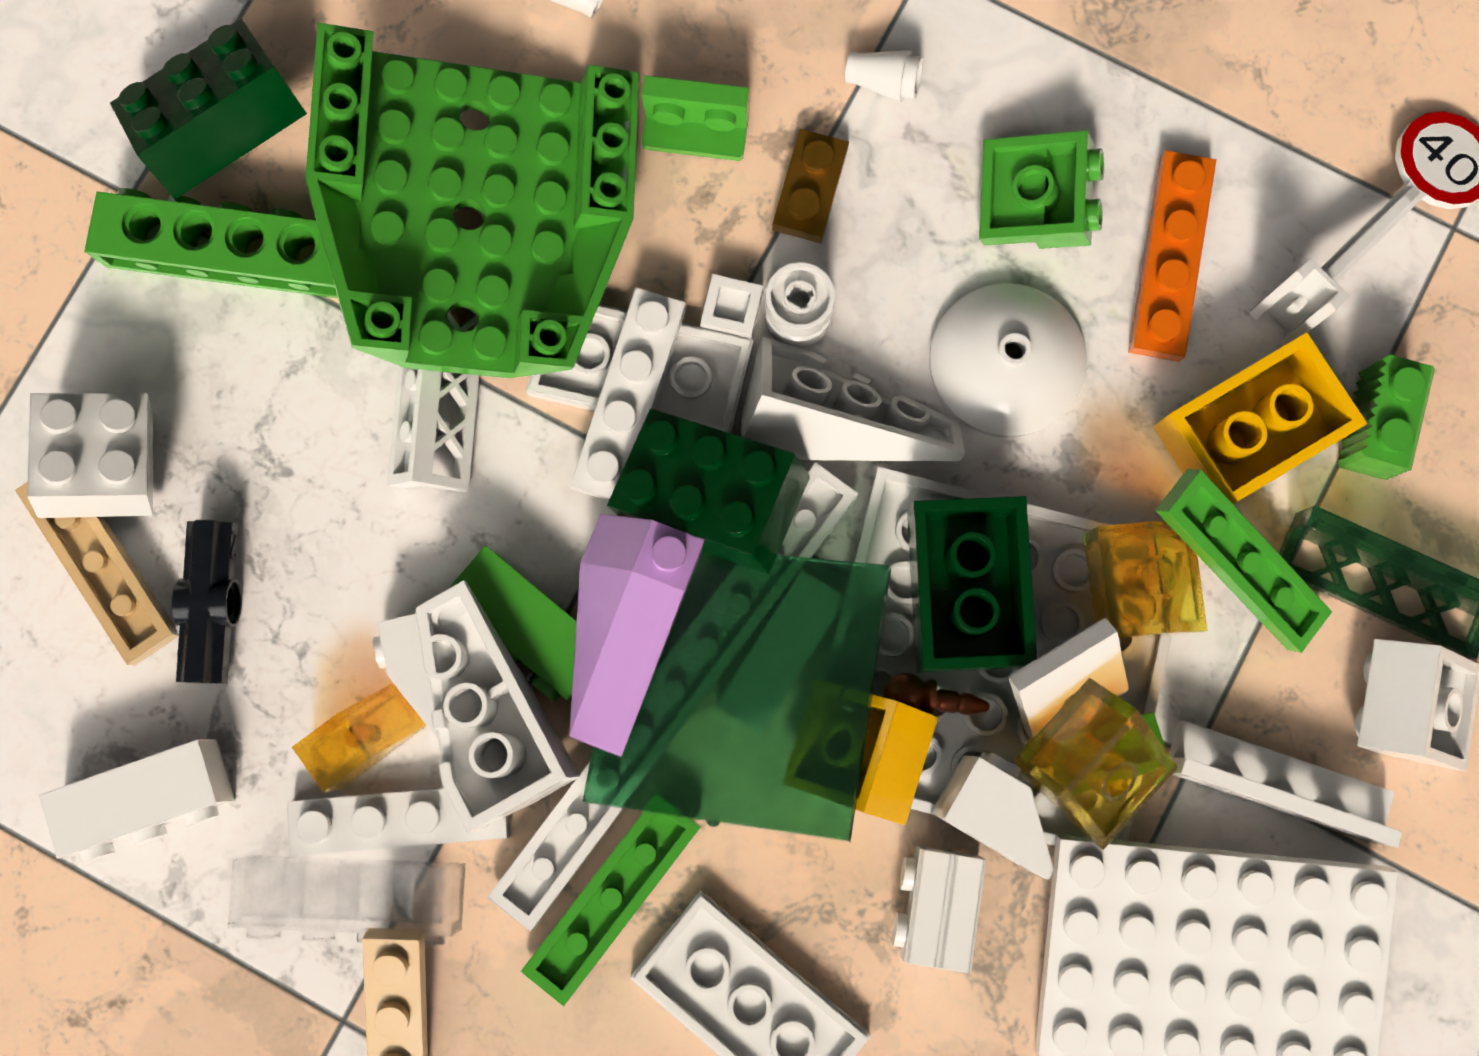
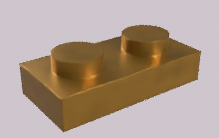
[772,129,849,243]

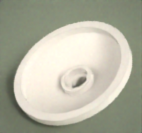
[929,283,1087,438]

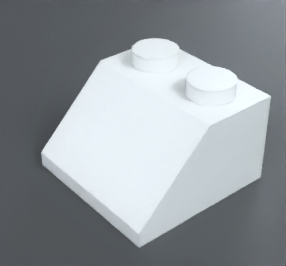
[1355,639,1479,772]
[931,752,1054,880]

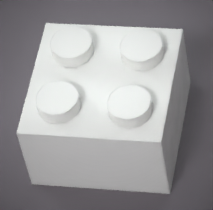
[27,393,153,518]

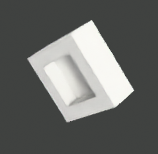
[700,274,763,339]

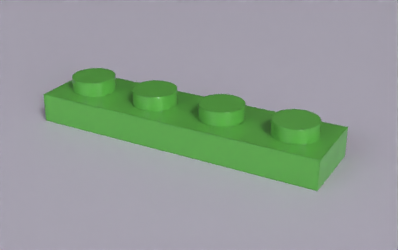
[1155,469,1332,653]
[520,793,701,1007]

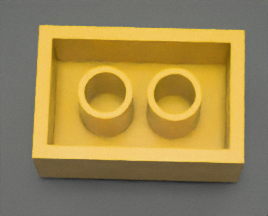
[1153,332,1368,504]

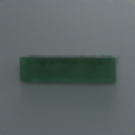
[1279,505,1479,659]

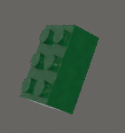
[110,18,307,200]
[607,408,810,574]
[907,496,1037,673]

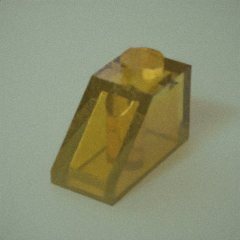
[292,683,427,792]

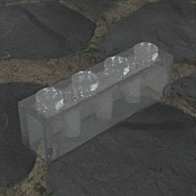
[227,855,466,946]

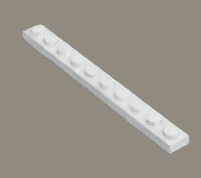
[487,462,858,931]

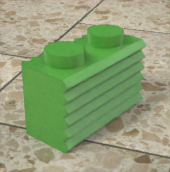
[1337,354,1435,480]

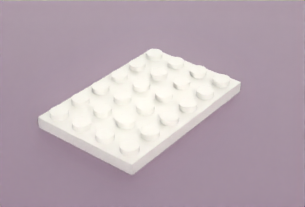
[1035,834,1399,1056]

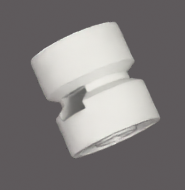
[765,262,835,348]

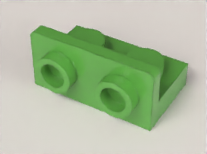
[642,75,749,161]

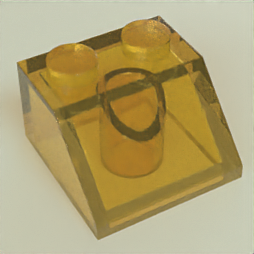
[1083,521,1208,640]
[1013,678,1178,850]

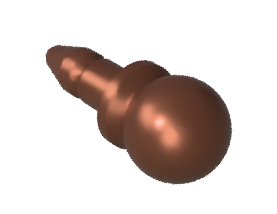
[884,673,990,715]

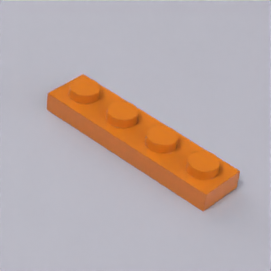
[1128,150,1217,362]

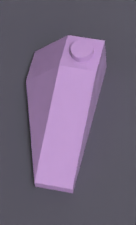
[569,514,705,757]

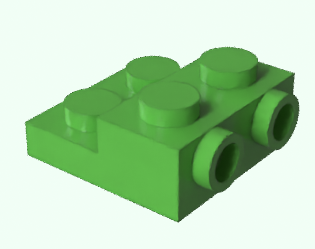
[979,130,1104,249]

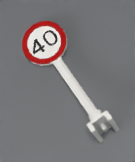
[1249,111,1479,346]

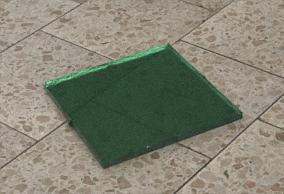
[582,552,891,842]

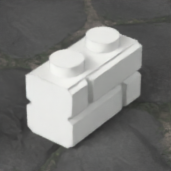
[892,846,986,973]

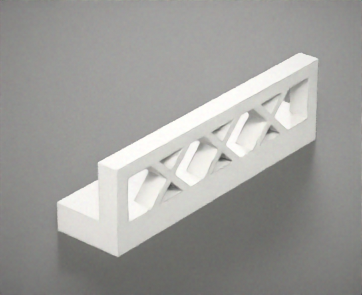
[387,309,479,492]
[1163,721,1403,848]

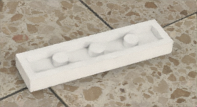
[570,287,687,501]
[287,788,510,857]

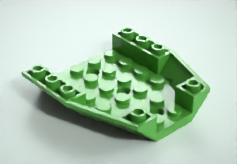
[305,23,639,378]

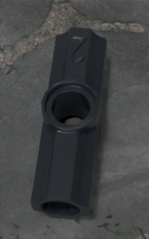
[172,520,242,684]

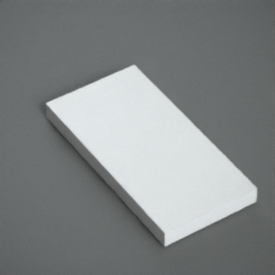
[526,304,754,434]
[630,890,871,1056]

